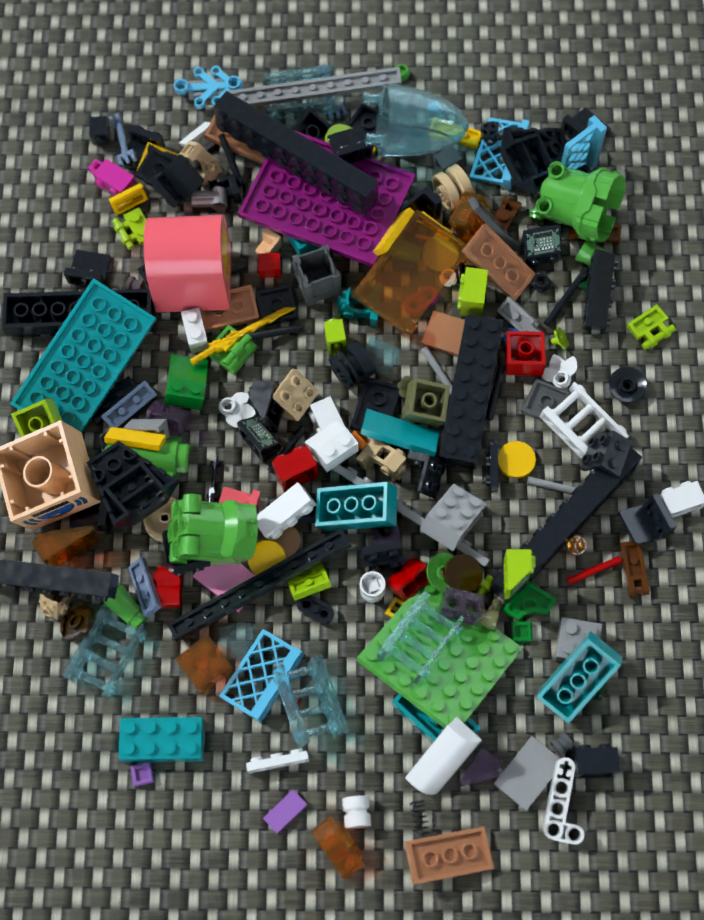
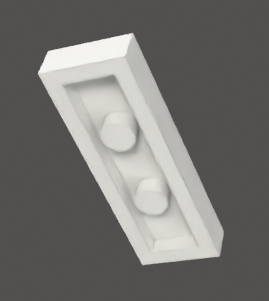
[246,749,309,774]

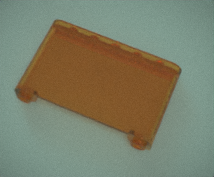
[352,209,468,335]

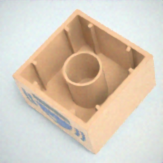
[0,420,101,531]

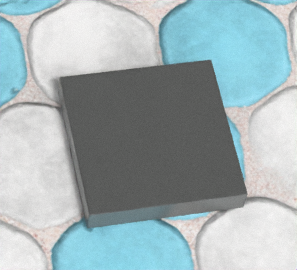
[521,378,571,422]

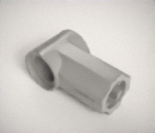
[191,187,227,210]

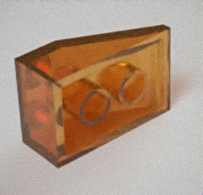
[31,525,101,566]

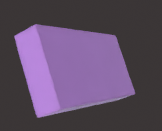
[263,790,307,834]

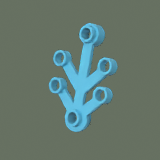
[174,66,243,109]

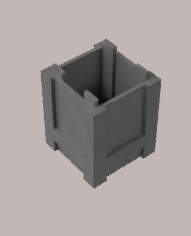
[292,244,341,307]

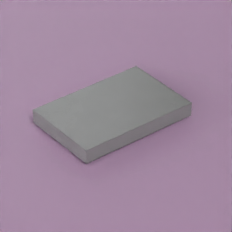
[494,736,563,811]

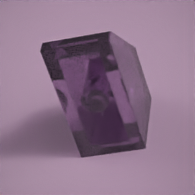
[459,748,503,787]

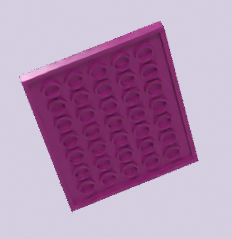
[238,131,415,268]

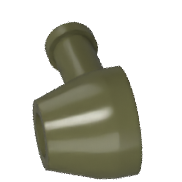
[480,599,502,630]

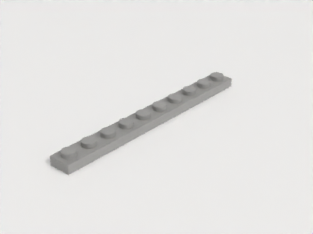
[224,67,402,107]
[332,463,491,567]

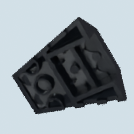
[500,127,568,195]
[86,441,180,527]

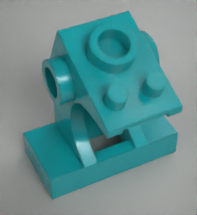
[336,286,381,328]

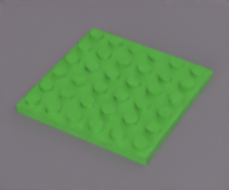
[356,582,523,728]

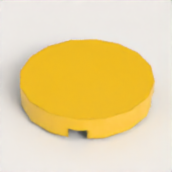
[498,441,536,479]
[248,540,287,575]

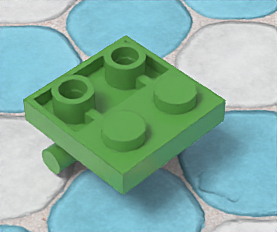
[207,325,258,375]

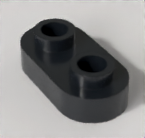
[297,595,334,625]

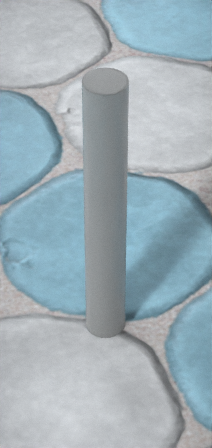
[421,346,453,395]
[527,476,576,494]

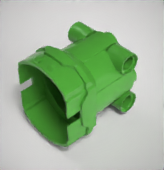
[535,161,626,243]
[167,494,258,565]

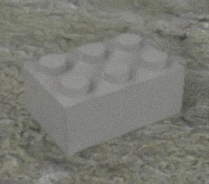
[420,484,486,551]

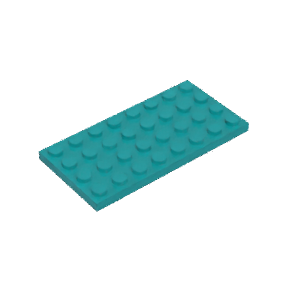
[10,278,157,432]

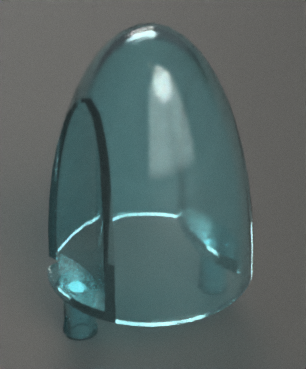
[362,83,469,157]

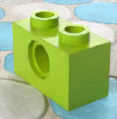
[324,318,347,356]

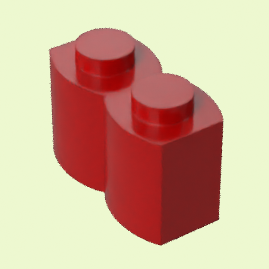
[387,558,429,601]
[153,567,183,608]

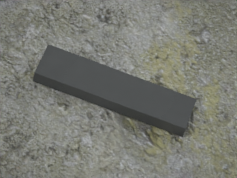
[468,197,520,252]

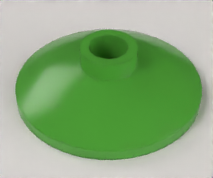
[427,553,454,593]

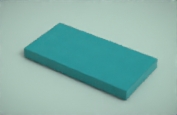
[360,409,439,456]

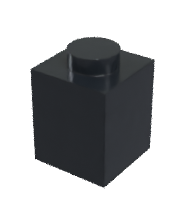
[89,116,110,145]

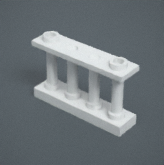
[539,382,629,470]

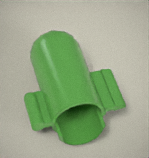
[104,436,192,479]

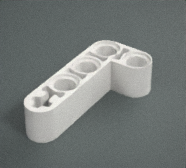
[543,758,584,844]

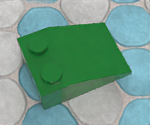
[164,354,208,410]

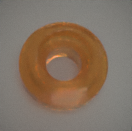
[568,536,587,555]

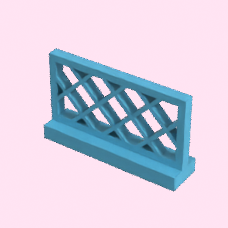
[561,115,607,170]
[469,117,531,190]
[219,629,304,723]

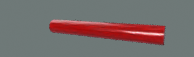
[566,556,623,585]

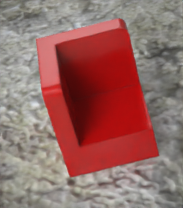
[258,253,281,278]

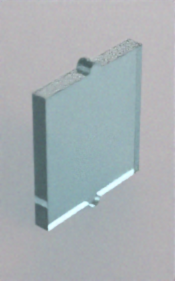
[364,336,400,376]
[218,622,255,662]

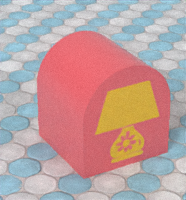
[144,215,232,312]

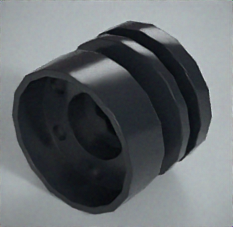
[328,340,377,390]

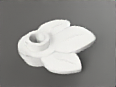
[542,354,577,389]
[219,392,256,428]

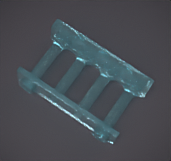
[263,65,338,120]
[377,591,464,684]
[63,605,147,700]
[272,655,349,748]

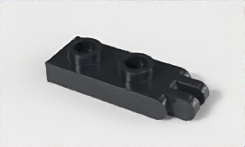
[485,438,499,492]

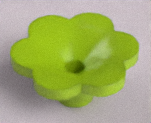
[551,327,569,350]

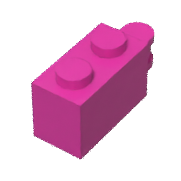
[87,159,137,197]

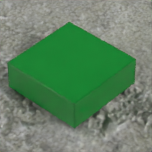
[511,621,532,643]

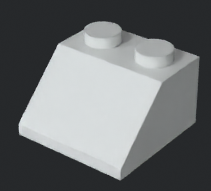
[304,421,358,472]

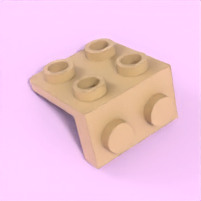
[272,369,320,421]

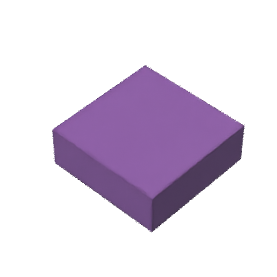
[130,762,155,787]

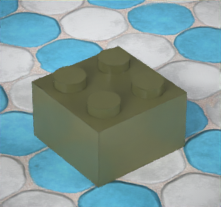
[402,378,450,427]

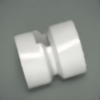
[360,571,386,603]
[342,796,371,829]

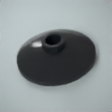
[609,367,647,403]

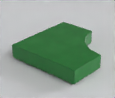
[502,582,557,622]

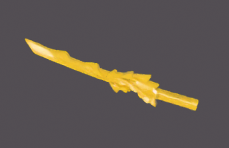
[190,307,296,366]

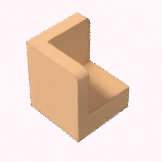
[256,228,282,254]

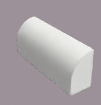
[405,717,482,795]

